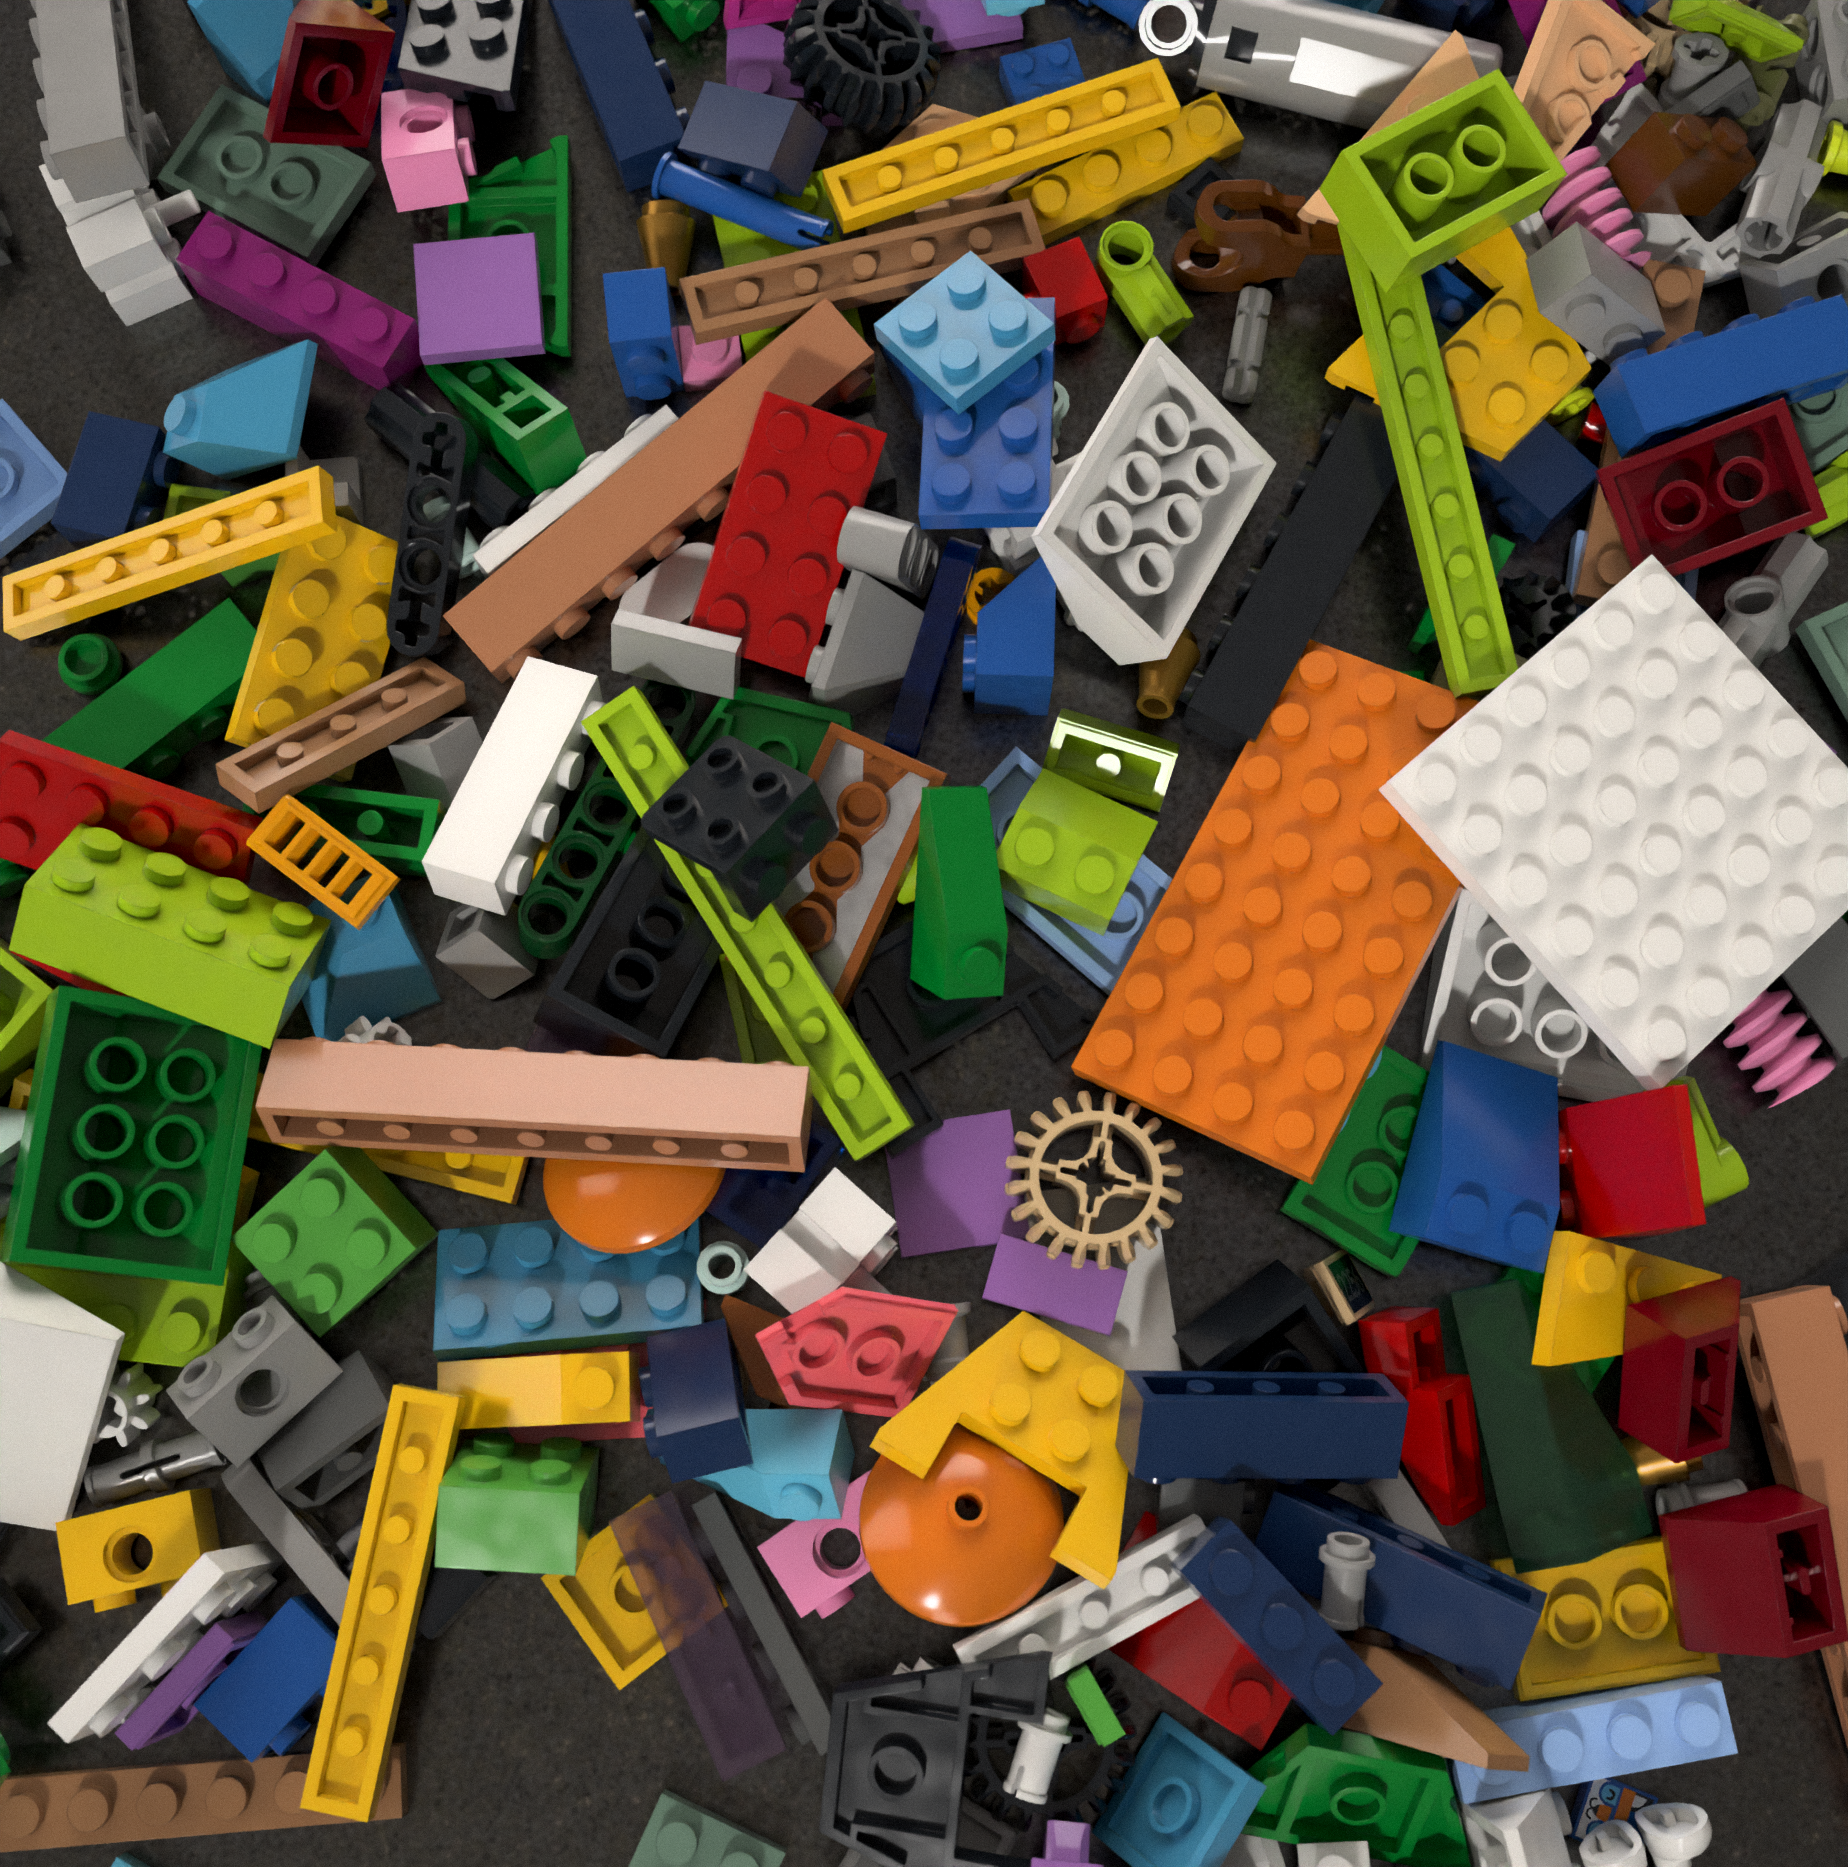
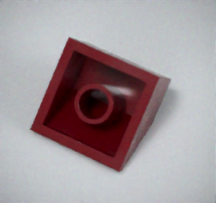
[263,0,396,148]

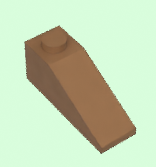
[1340,1626,1530,1772]

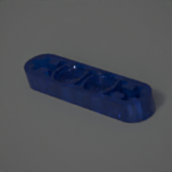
[884,536,982,760]

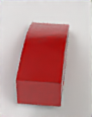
[1358,1306,1486,1526]

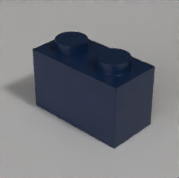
[678,80,829,199]
[51,411,180,548]
[638,1318,753,1483]

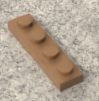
[215,657,466,814]

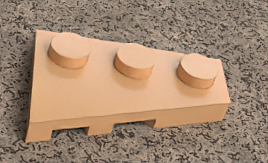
[1513,0,1655,162]

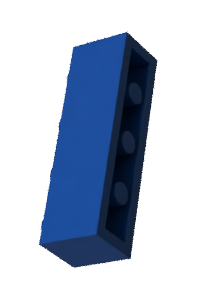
[1593,294,1848,459]

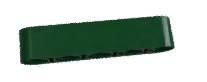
[518,679,696,959]

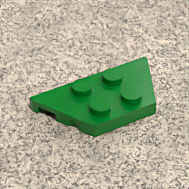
[448,135,572,357]
[1240,1723,1471,1867]

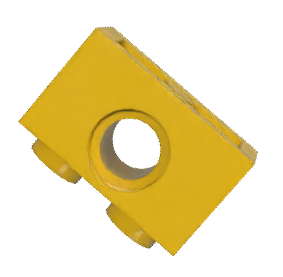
[55,1488,221,1613]

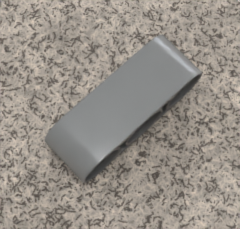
[837,506,939,600]

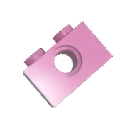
[381,89,477,213]
[757,1469,872,1619]

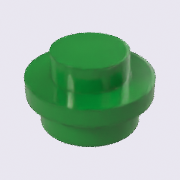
[58,633,123,695]

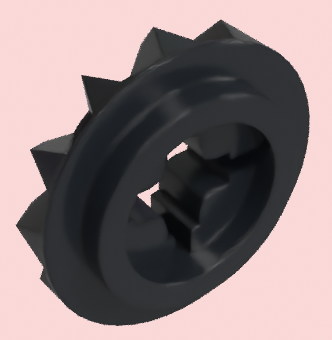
[1499,570,1577,660]

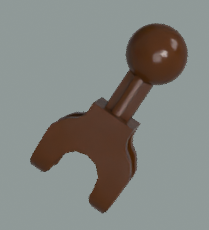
[1171,179,1344,292]

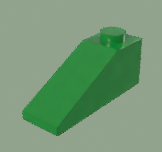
[424,358,587,495]
[910,786,1008,1000]

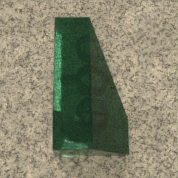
[1451,1278,1653,1574]

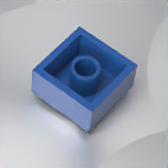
[999,38,1086,107]

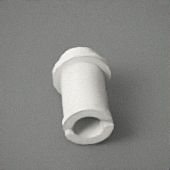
[1003,1707,1072,1804]

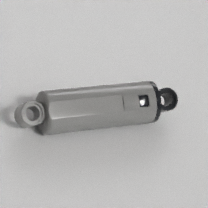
[1139,0,1519,131]

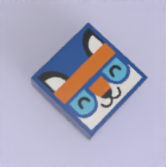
[1568,1777,1659,1844]

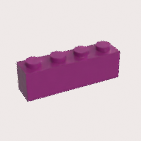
[175,211,424,390]

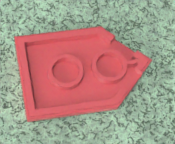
[755,1287,958,1418]

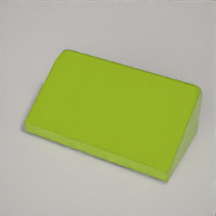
[1668,0,1804,63]
[1042,708,1180,812]

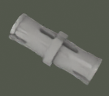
[84,1431,229,1508]

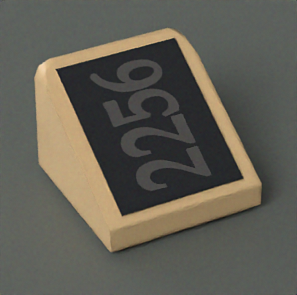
[1303,1250,1375,1328]

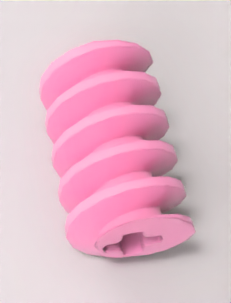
[1540,146,1652,271]
[1723,986,1838,1109]

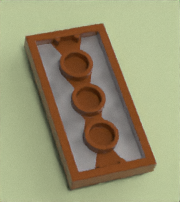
[724,722,952,1013]

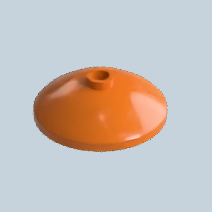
[543,1158,726,1254]
[859,1423,1064,1627]

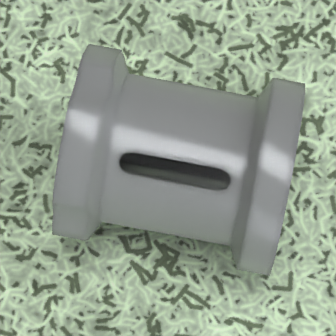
[1658,32,1729,111]

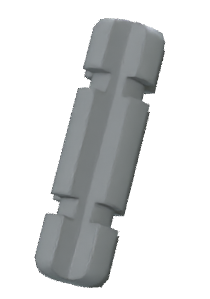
[1222,286,1272,404]

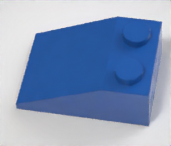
[1388,1041,1560,1273]

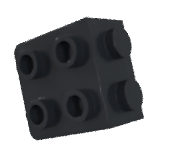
[641,736,839,922]

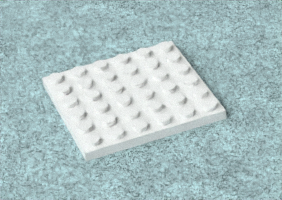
[1378,554,1848,1091]

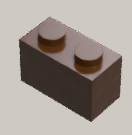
[1604,112,1758,216]

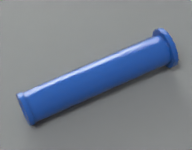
[651,151,834,250]

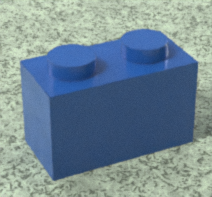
[603,267,685,400]
[193,1592,340,1763]

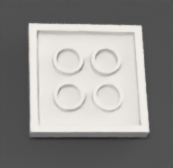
[47,1541,285,1744]

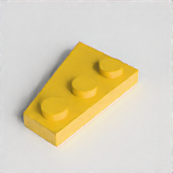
[1531,1231,1722,1367]

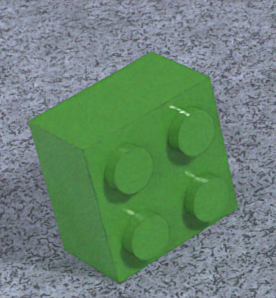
[231,1146,439,1338]
[435,1433,599,1576]

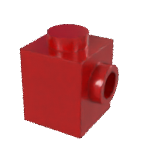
[1021,236,1108,345]

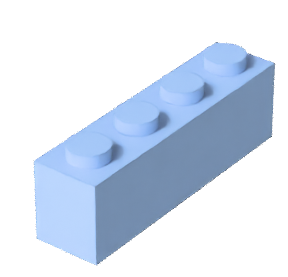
[1446,1674,1738,1804]

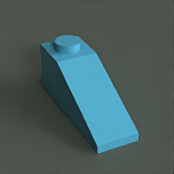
[646,1409,855,1521]

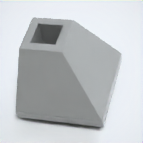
[805,569,926,716]

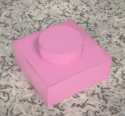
[678,325,743,392]

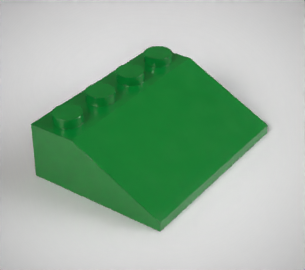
[0,985,262,1286]

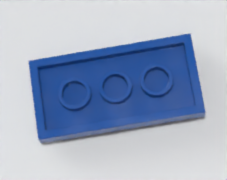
[918,297,1056,529]

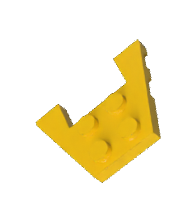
[1325,227,1592,462]
[870,1310,1129,1589]

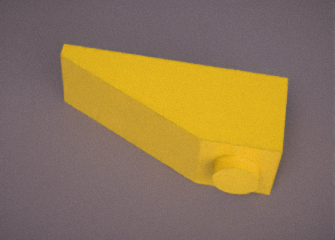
[437,1351,641,1429]

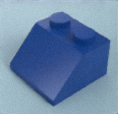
[962,556,1056,716]

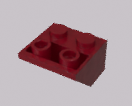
[1618,1276,1741,1464]
[1658,1483,1848,1658]

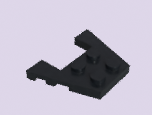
[850,919,1098,1159]
[819,1651,1053,1867]

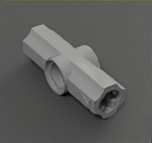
[1735,99,1827,258]
[1717,532,1828,669]

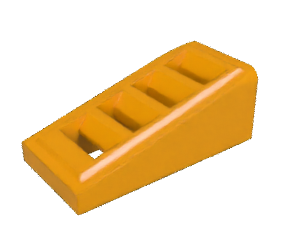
[246,794,401,931]

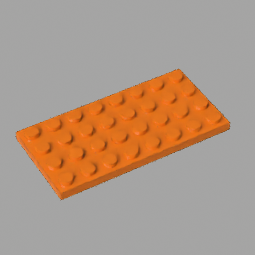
[1071,639,1480,1185]

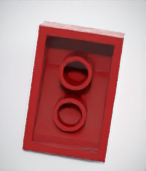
[1555,1084,1706,1242]
[1108,1510,1291,1751]

